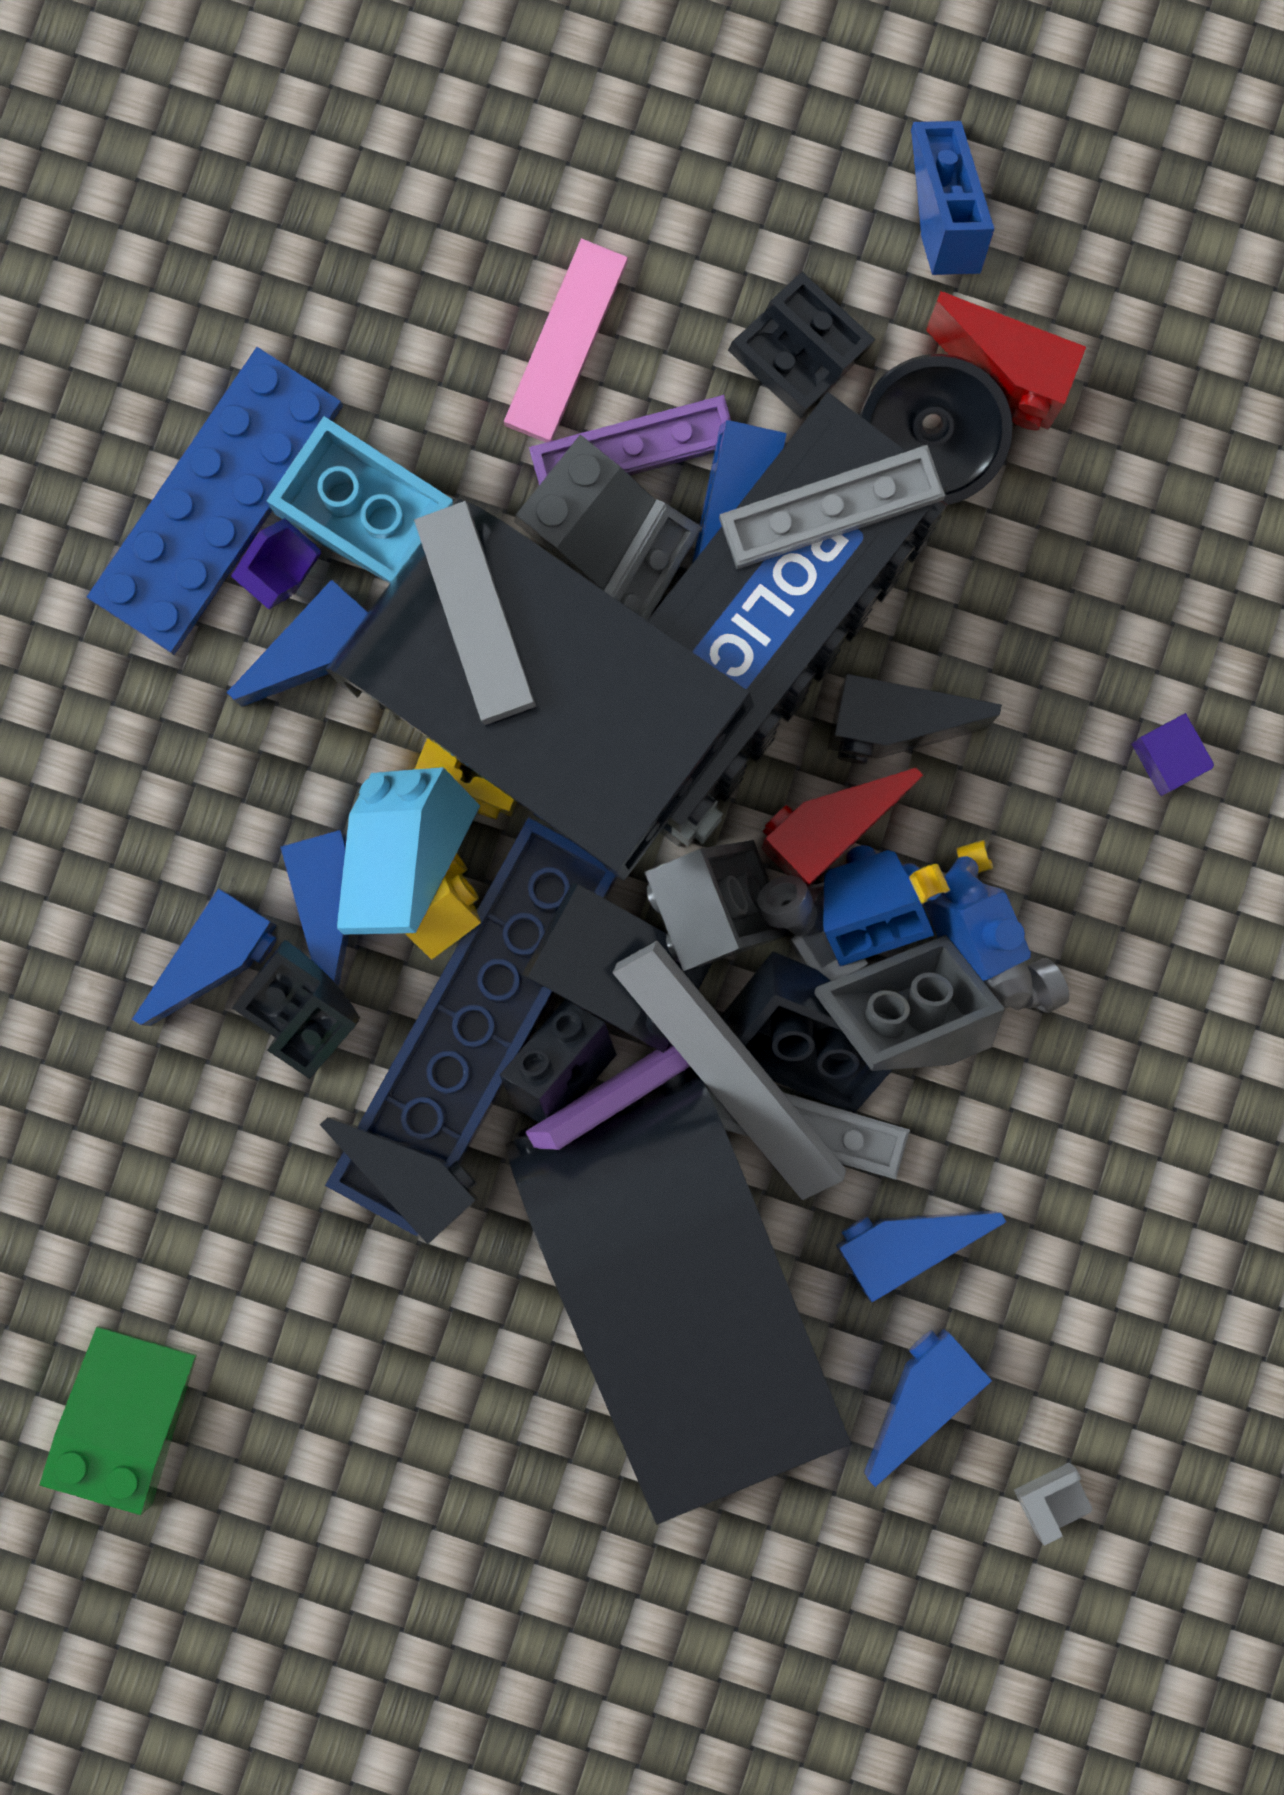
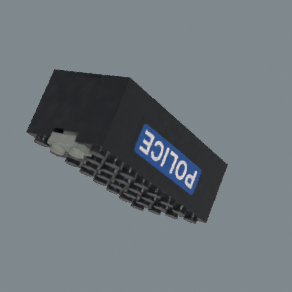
[648,392,949,847]

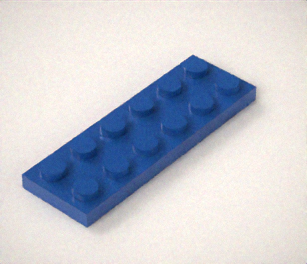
[87,347,343,655]

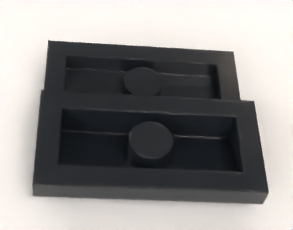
[728,272,876,419]
[232,940,360,1079]

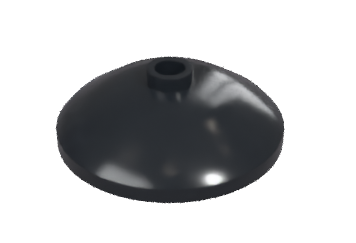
[860,354,1013,505]

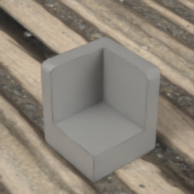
[788,931,868,981]
[1014,1463,1092,1546]

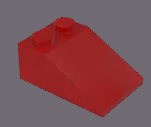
[926,291,1086,431]
[761,768,923,887]

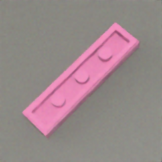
[504,238,628,443]

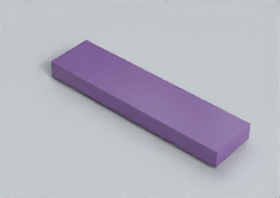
[529,395,731,485]
[526,1042,690,1150]

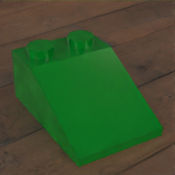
[39,1326,197,1515]

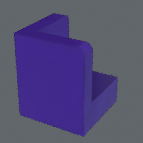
[231,518,321,609]
[1131,713,1214,796]

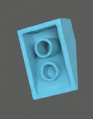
[267,416,453,583]
[337,767,480,935]

